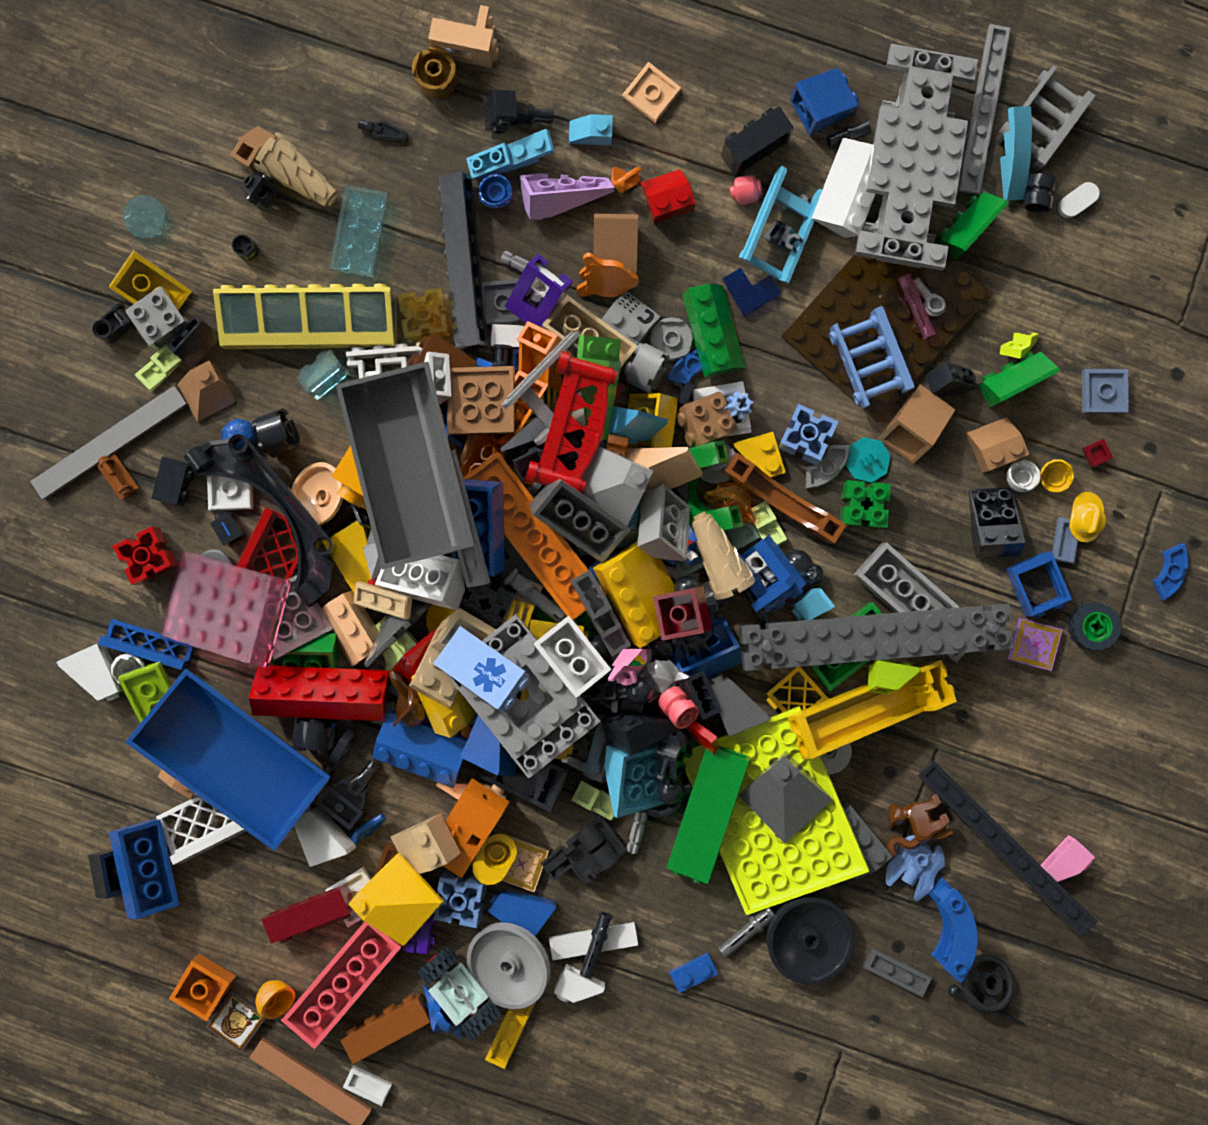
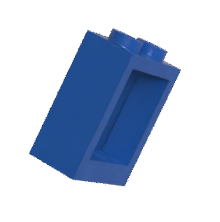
[1005,551,1072,619]

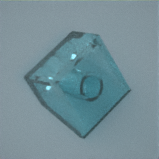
[296,349,350,400]

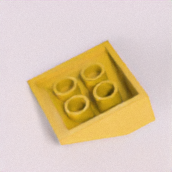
[411,675,476,738]
[349,853,444,946]

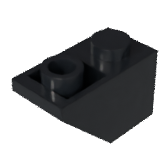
[925,362,978,397]

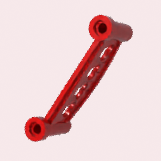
[525,351,618,494]

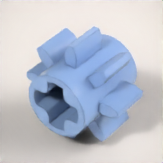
[725,391,753,420]

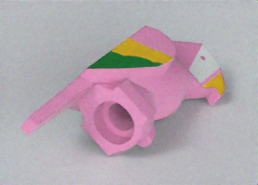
[608,649,652,685]

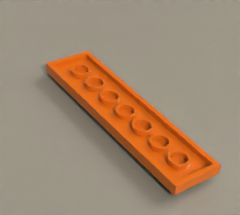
[463,452,606,620]

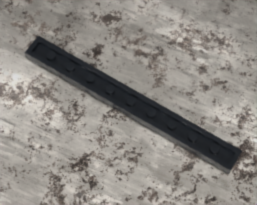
[917,760,1098,937]

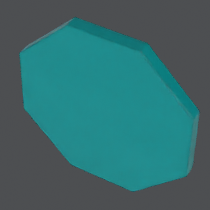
[845,437,891,483]

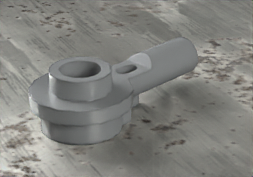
[912,277,946,317]

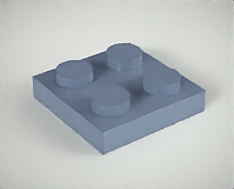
[1082,369,1128,413]

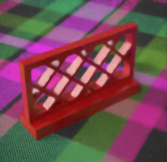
[227,507,298,597]

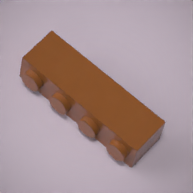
[341,993,430,1064]

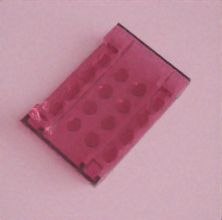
[160,550,291,667]

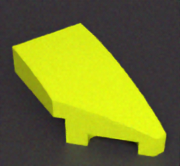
[1000,333,1039,358]

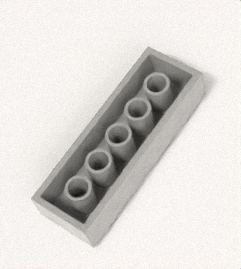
[853,542,965,663]

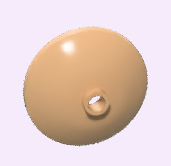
[291,462,343,526]

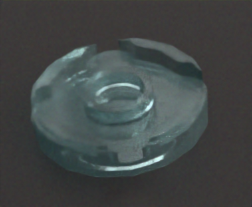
[123,195,168,239]

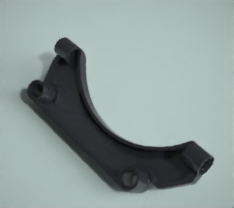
[184,434,337,608]

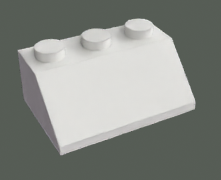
[533,616,611,698]

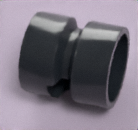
[1023,174,1057,213]

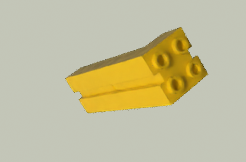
[787,660,957,759]

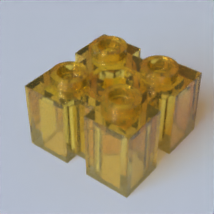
[398,288,450,342]

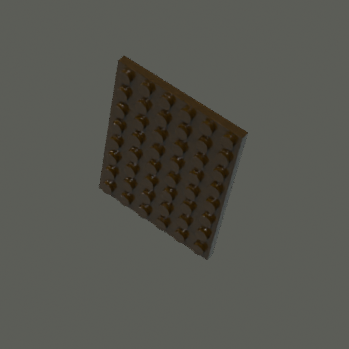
[781,218,992,422]

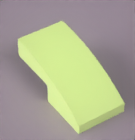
[135,344,182,392]
[747,502,787,546]
[572,781,614,820]

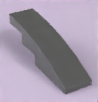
[570,569,631,657]

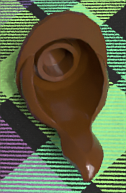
[389,669,427,727]

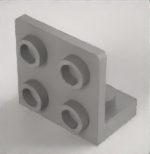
[126,287,189,351]

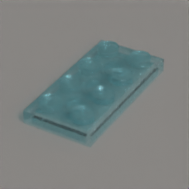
[329,185,389,279]

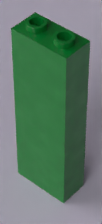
[667,745,751,884]

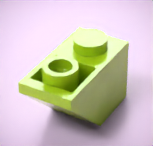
[868,659,920,695]

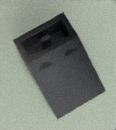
[968,487,1025,558]

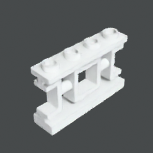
[346,342,421,379]

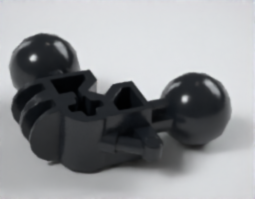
[649,576,717,660]
[581,635,654,714]
[657,721,707,804]

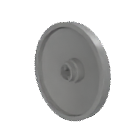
[467,922,550,1009]

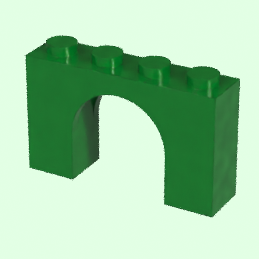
[687,441,743,533]

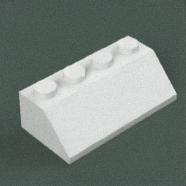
[812,138,875,238]
[375,555,465,610]

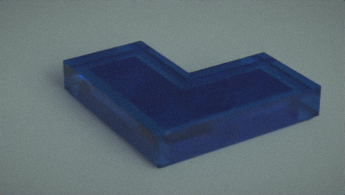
[722,268,781,317]

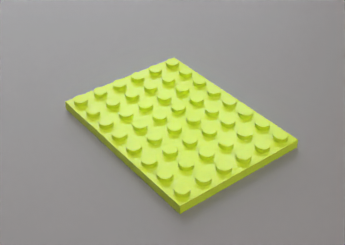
[683,706,869,915]

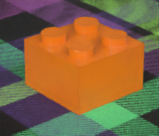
[169,953,236,1022]

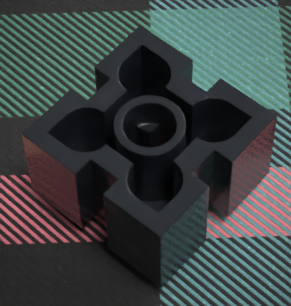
[455,576,516,629]

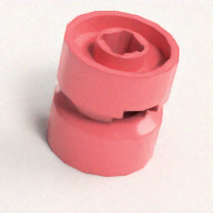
[658,686,699,729]

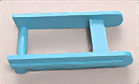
[739,166,822,284]

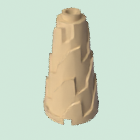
[253,132,338,207]
[692,512,756,600]

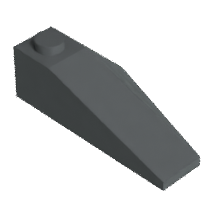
[364,599,433,667]

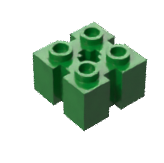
[840,480,891,529]

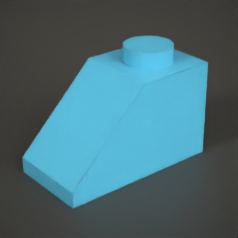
[569,114,613,145]

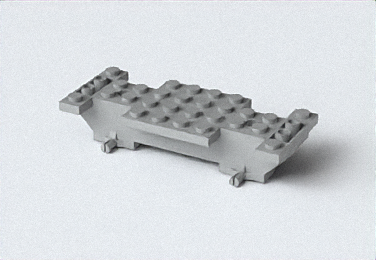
[855,44,978,271]

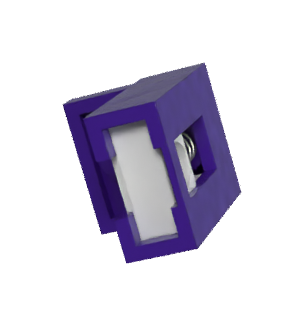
[504,254,573,327]

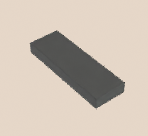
[863,947,932,998]

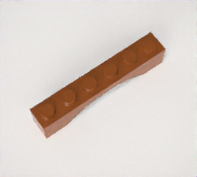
[721,453,846,544]

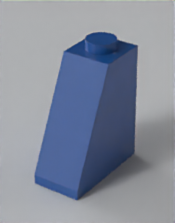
[488,889,557,936]

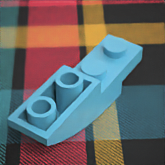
[466,129,555,179]

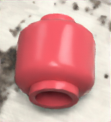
[730,175,763,206]

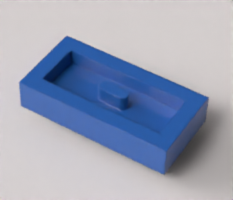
[669,953,718,993]

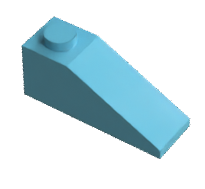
[791,588,835,620]

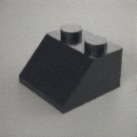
[88,849,122,899]

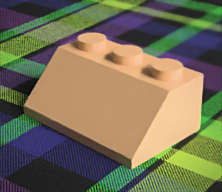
[322,591,379,667]

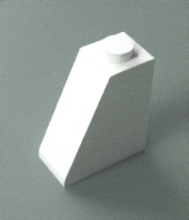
[57,644,124,702]
[294,805,356,867]

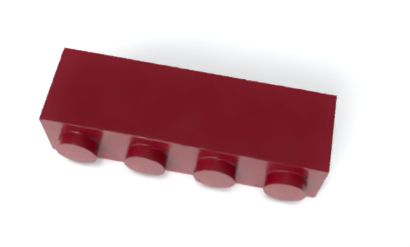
[261,883,353,944]

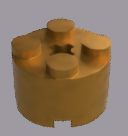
[412,46,458,99]

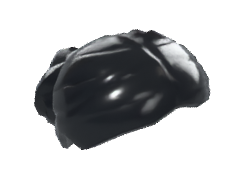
[785,550,823,585]

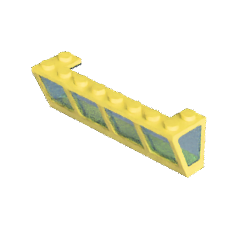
[213,284,397,349]

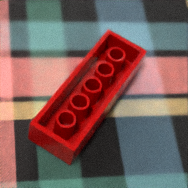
[249,665,390,721]

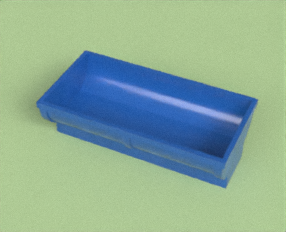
[125,669,330,851]

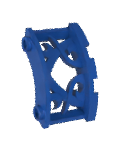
[928,877,977,983]

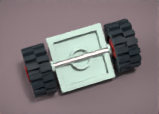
[417,946,502,1041]

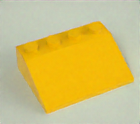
[593,541,675,648]

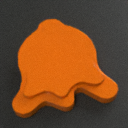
[577,253,639,297]

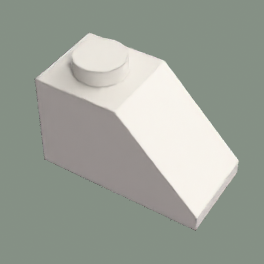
[424,352,451,405]
[554,963,605,1003]

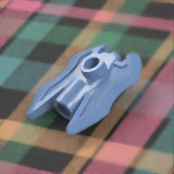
[886,835,945,901]

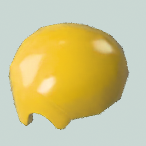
[1040,460,1074,493]

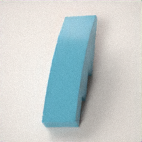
[1000,106,1032,201]

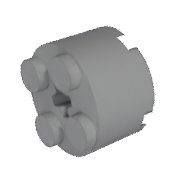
[624,343,670,394]

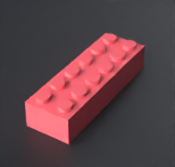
[281,921,402,1049]

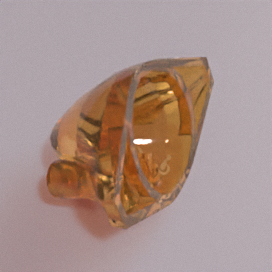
[703,482,756,525]

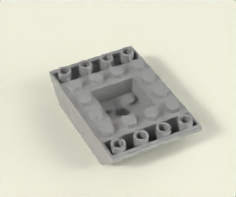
[445,614,600,778]

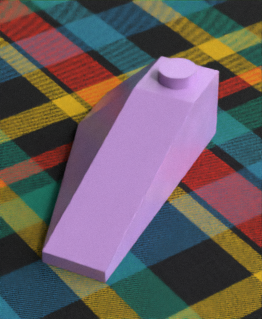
[520,173,614,220]

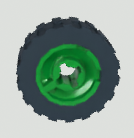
[1068,603,1121,651]

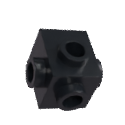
[240,172,279,208]

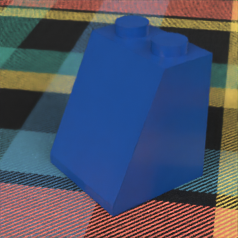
[789,68,859,137]
[460,715,516,777]

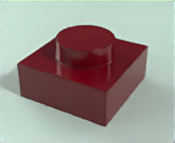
[1081,439,1113,468]

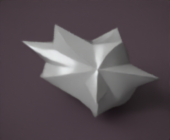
[641,660,689,703]

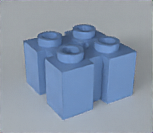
[778,404,839,466]
[434,869,487,928]

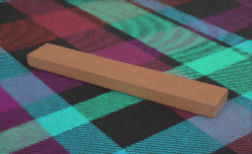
[250,1037,372,1125]

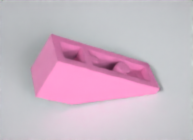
[1024,835,1095,888]

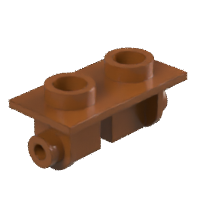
[97,453,139,500]

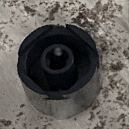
[252,408,300,458]
[292,717,339,755]

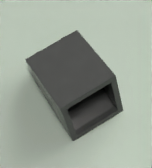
[709,674,770,736]

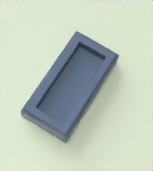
[1052,517,1078,564]

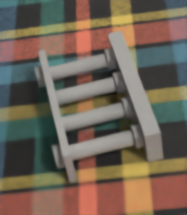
[997,65,1096,171]

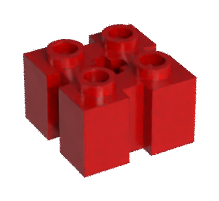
[112,526,179,585]

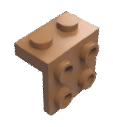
[676,392,737,448]

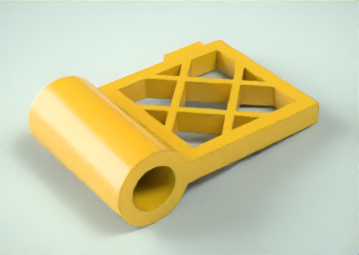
[766,666,829,712]

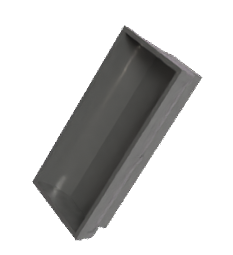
[336,361,475,570]

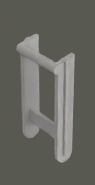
[502,331,582,446]

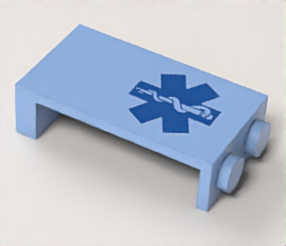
[433,626,530,713]

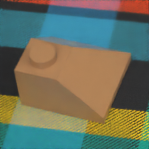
[178,361,236,422]

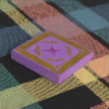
[1008,618,1063,671]

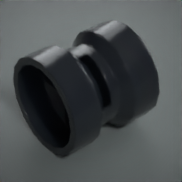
[232,234,259,261]

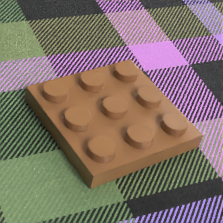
[448,366,515,435]

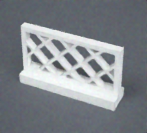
[156,796,246,865]

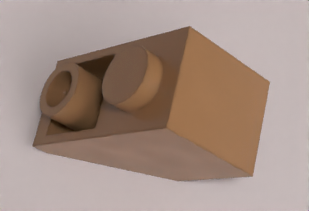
[230,126,277,173]

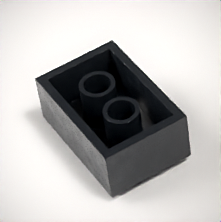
[721,106,794,177]

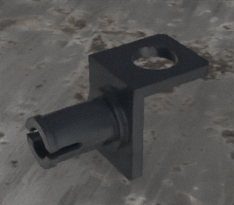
[331,498,371,529]

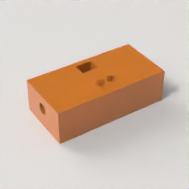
[443,779,509,878]

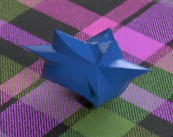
[422,984,464,1040]

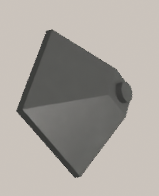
[739,751,833,843]

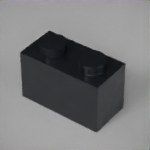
[167,314,219,368]
[151,457,195,506]

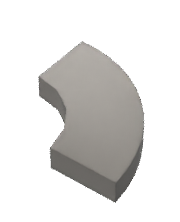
[805,445,849,489]

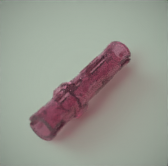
[897,273,936,339]

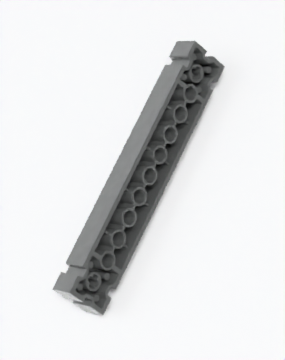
[739,604,1014,671]

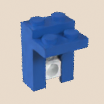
[740,534,806,612]

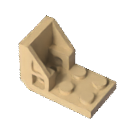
[409,608,496,708]

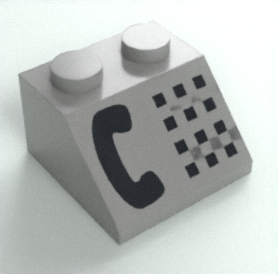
[601,291,661,345]

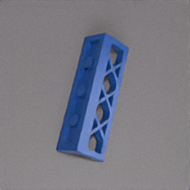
[98,619,195,670]

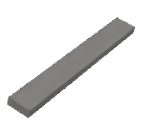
[957,24,1011,197]
[30,386,188,500]

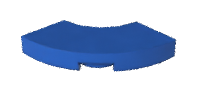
[667,350,703,386]
[1152,543,1189,600]

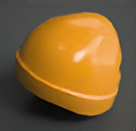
[255,980,295,1019]

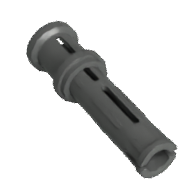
[503,568,565,623]
[718,907,775,958]

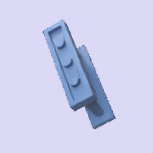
[829,306,915,409]

